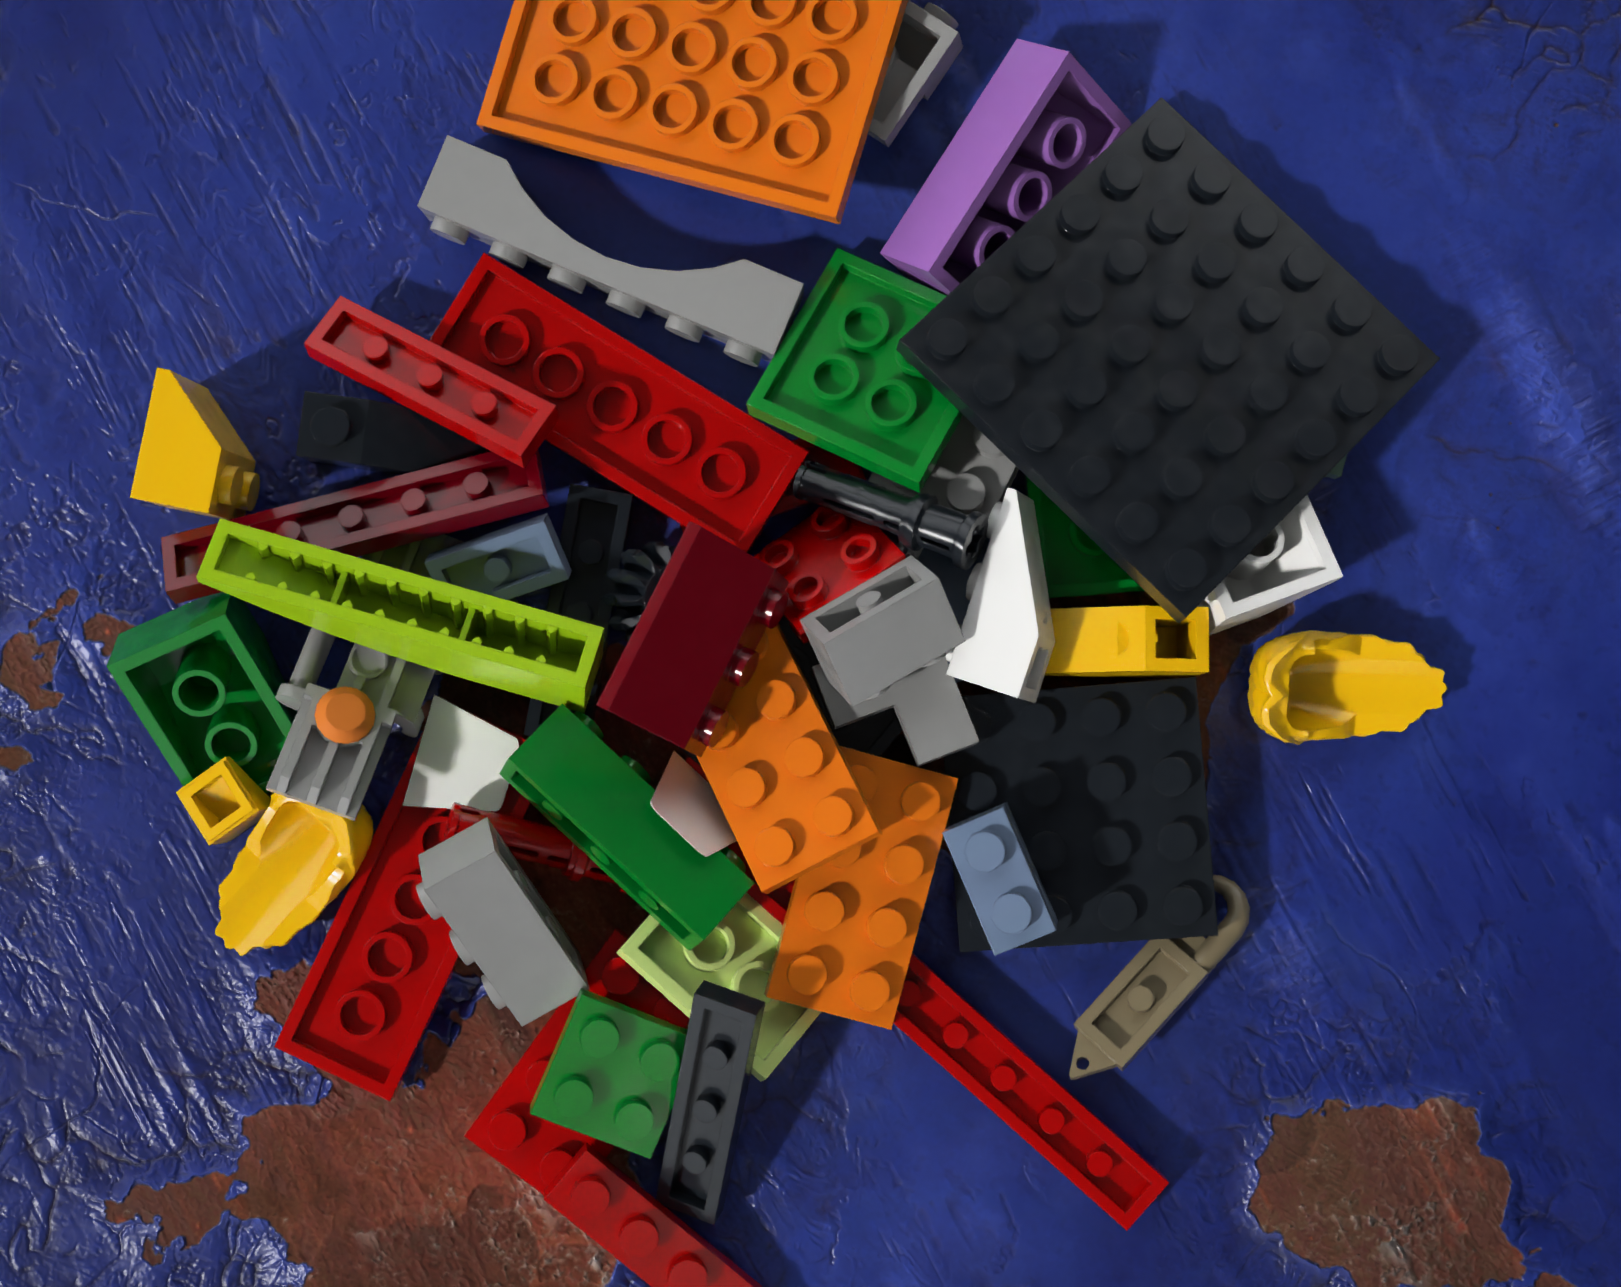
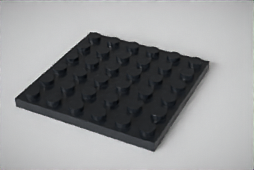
[896,97,1440,624]

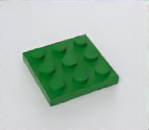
[746,248,963,493]

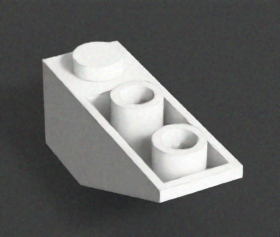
[946,487,1055,703]

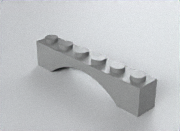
[417,135,804,367]

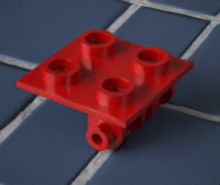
[754,506,906,644]

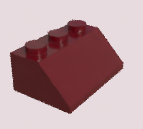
[596,521,789,758]

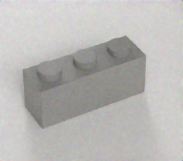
[416,817,590,1027]

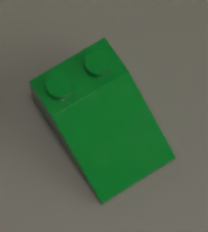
[106,592,297,794]

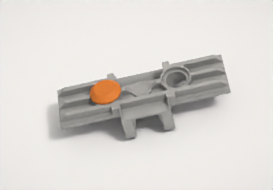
[266,534,464,821]

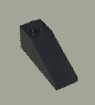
[296,391,491,475]

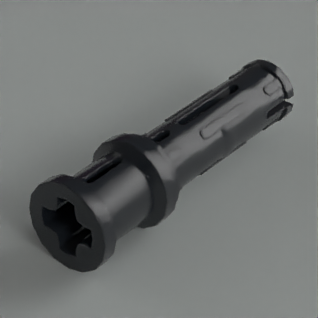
[793,459,988,570]

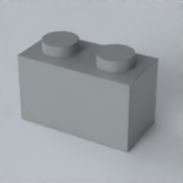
[800,555,965,707]

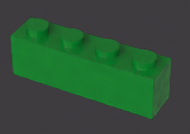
[499,704,754,951]

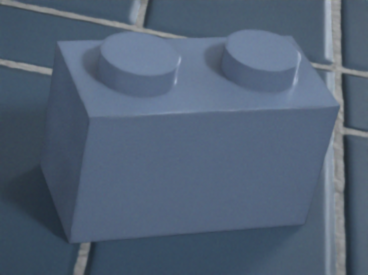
[942,802,1058,956]

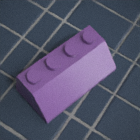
[880,39,1132,296]

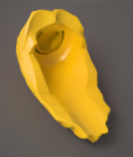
[1247,630,1448,745]
[215,793,373,956]

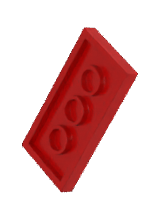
[464,927,690,1195]

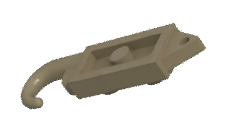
[1069,875,1250,1080]

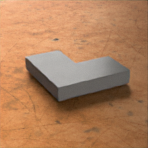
[810,656,980,767]

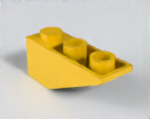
[1045,605,1209,678]

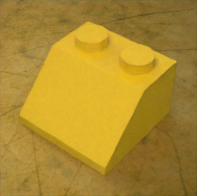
[130,367,260,520]

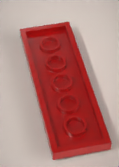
[429,253,810,554]
[274,698,532,1101]

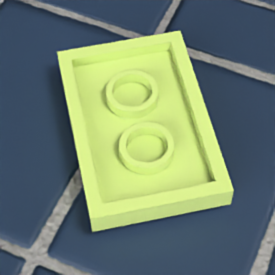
[616,893,821,1082]

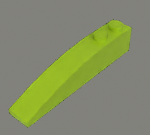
[196,518,604,713]

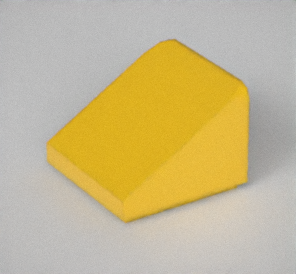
[176,756,271,846]

